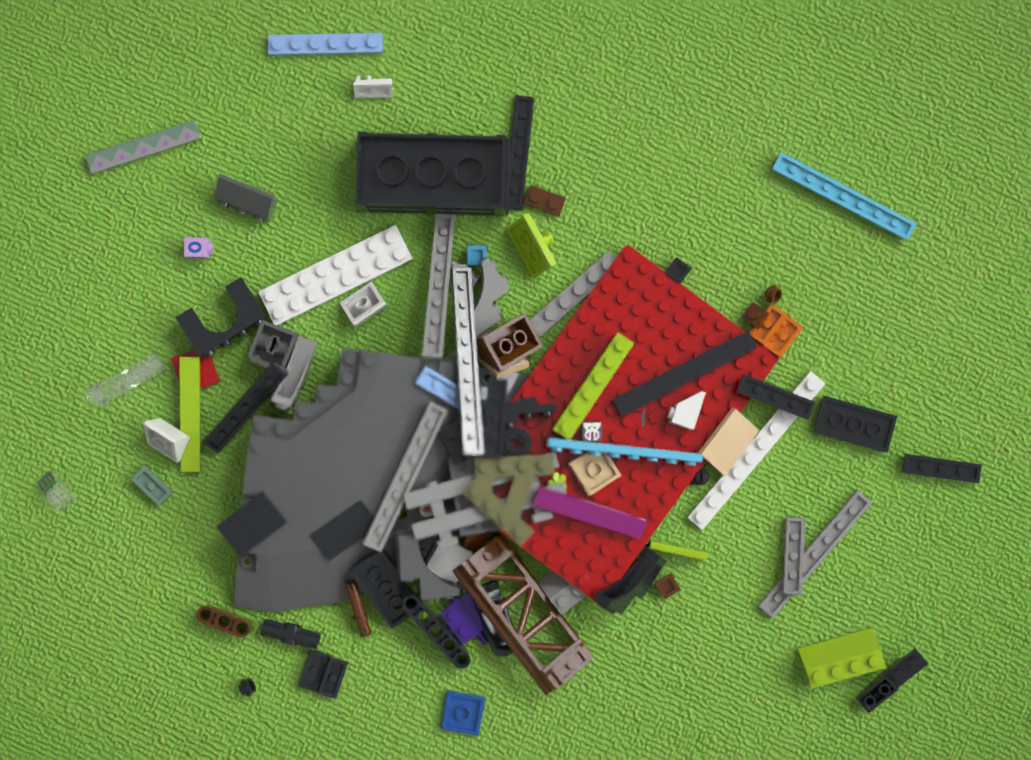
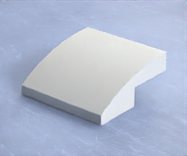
[427,544,473,583]

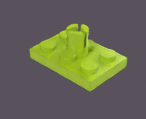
[506,213,557,279]

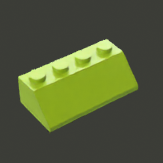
[797,628,886,689]

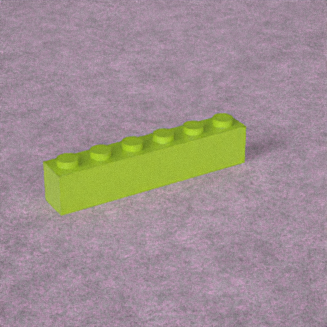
[551,333,634,440]

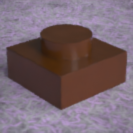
[742,302,769,329]
[654,573,681,600]

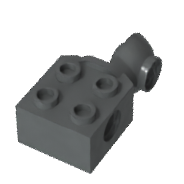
[248,320,300,396]

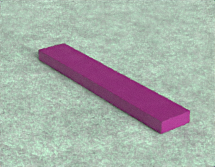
[532,486,648,539]

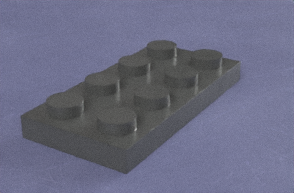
[448,456,499,536]

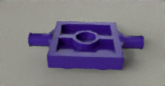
[440,592,488,645]

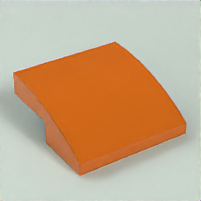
[750,304,804,359]

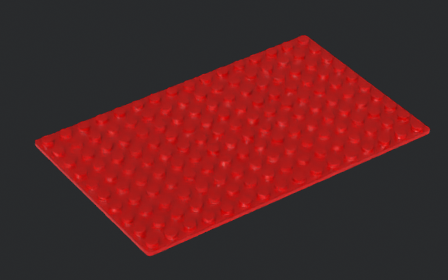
[488,245,779,603]

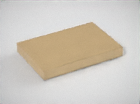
[698,407,759,476]

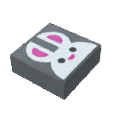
[581,422,602,442]

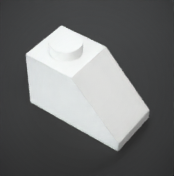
[667,392,705,430]

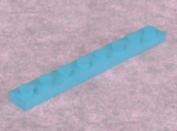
[771,152,917,241]
[546,438,703,466]

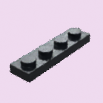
[736,374,815,420]
[482,378,508,458]
[902,454,982,483]

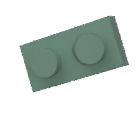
[131,466,173,506]

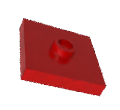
[171,350,220,389]

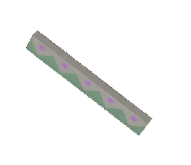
[86,120,201,175]

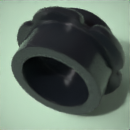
[239,678,256,697]

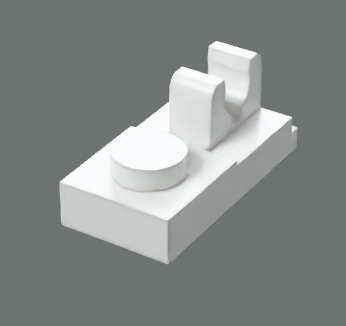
[353,76,393,98]

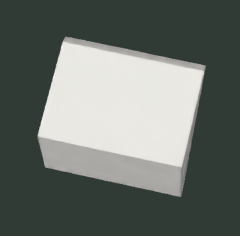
[340,282,388,327]
[143,418,190,463]

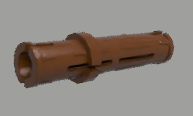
[344,580,372,637]

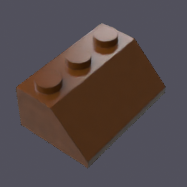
[476,313,543,372]

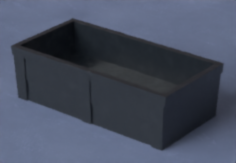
[355,131,511,217]

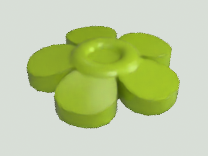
[548,472,567,489]

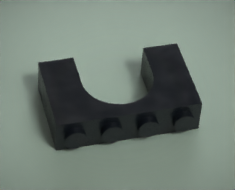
[175,277,267,359]

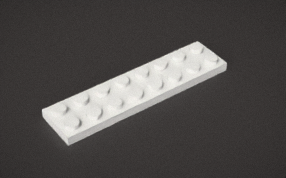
[259,225,413,326]

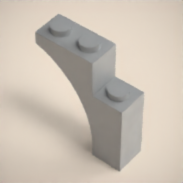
[452,257,510,337]
[272,336,318,410]

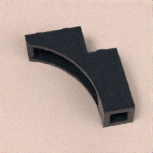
[593,547,667,615]

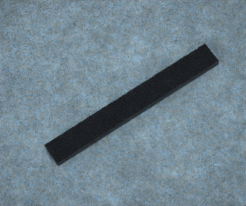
[612,331,757,417]

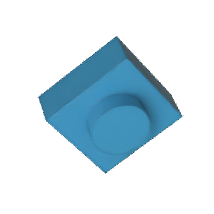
[467,245,487,265]

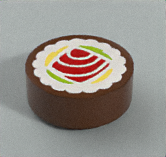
[417,503,434,518]

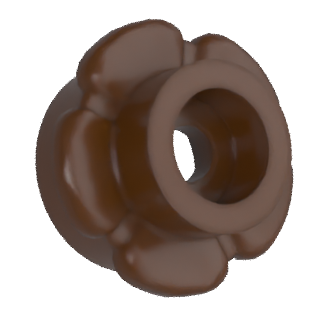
[765,285,782,303]

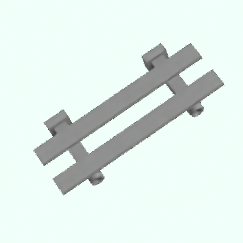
[403,452,567,550]

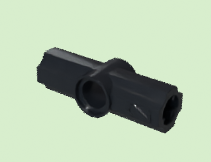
[261,618,321,649]

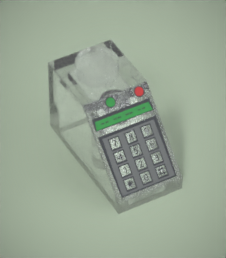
[36,469,77,511]

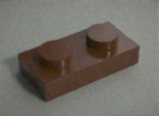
[524,185,566,217]

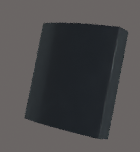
[297,649,349,699]

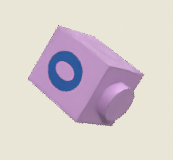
[184,237,214,259]

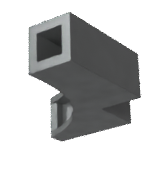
[395,528,459,601]

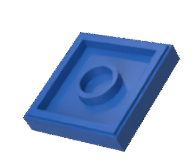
[441,690,485,736]

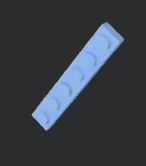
[268,33,383,56]

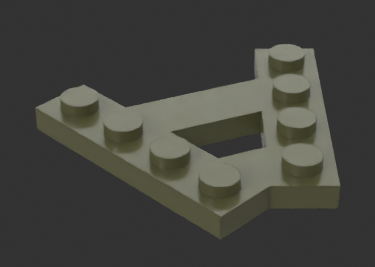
[463,455,554,546]

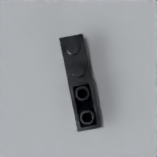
[481,397,557,430]
[856,648,928,713]

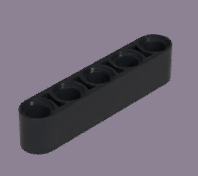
[402,591,471,669]

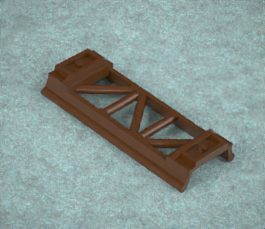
[452,533,594,695]

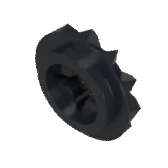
[503,427,532,457]

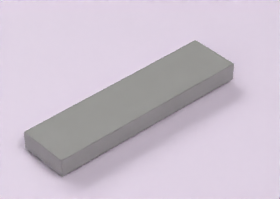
[783,517,805,595]

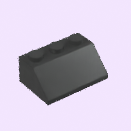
[214,174,279,222]

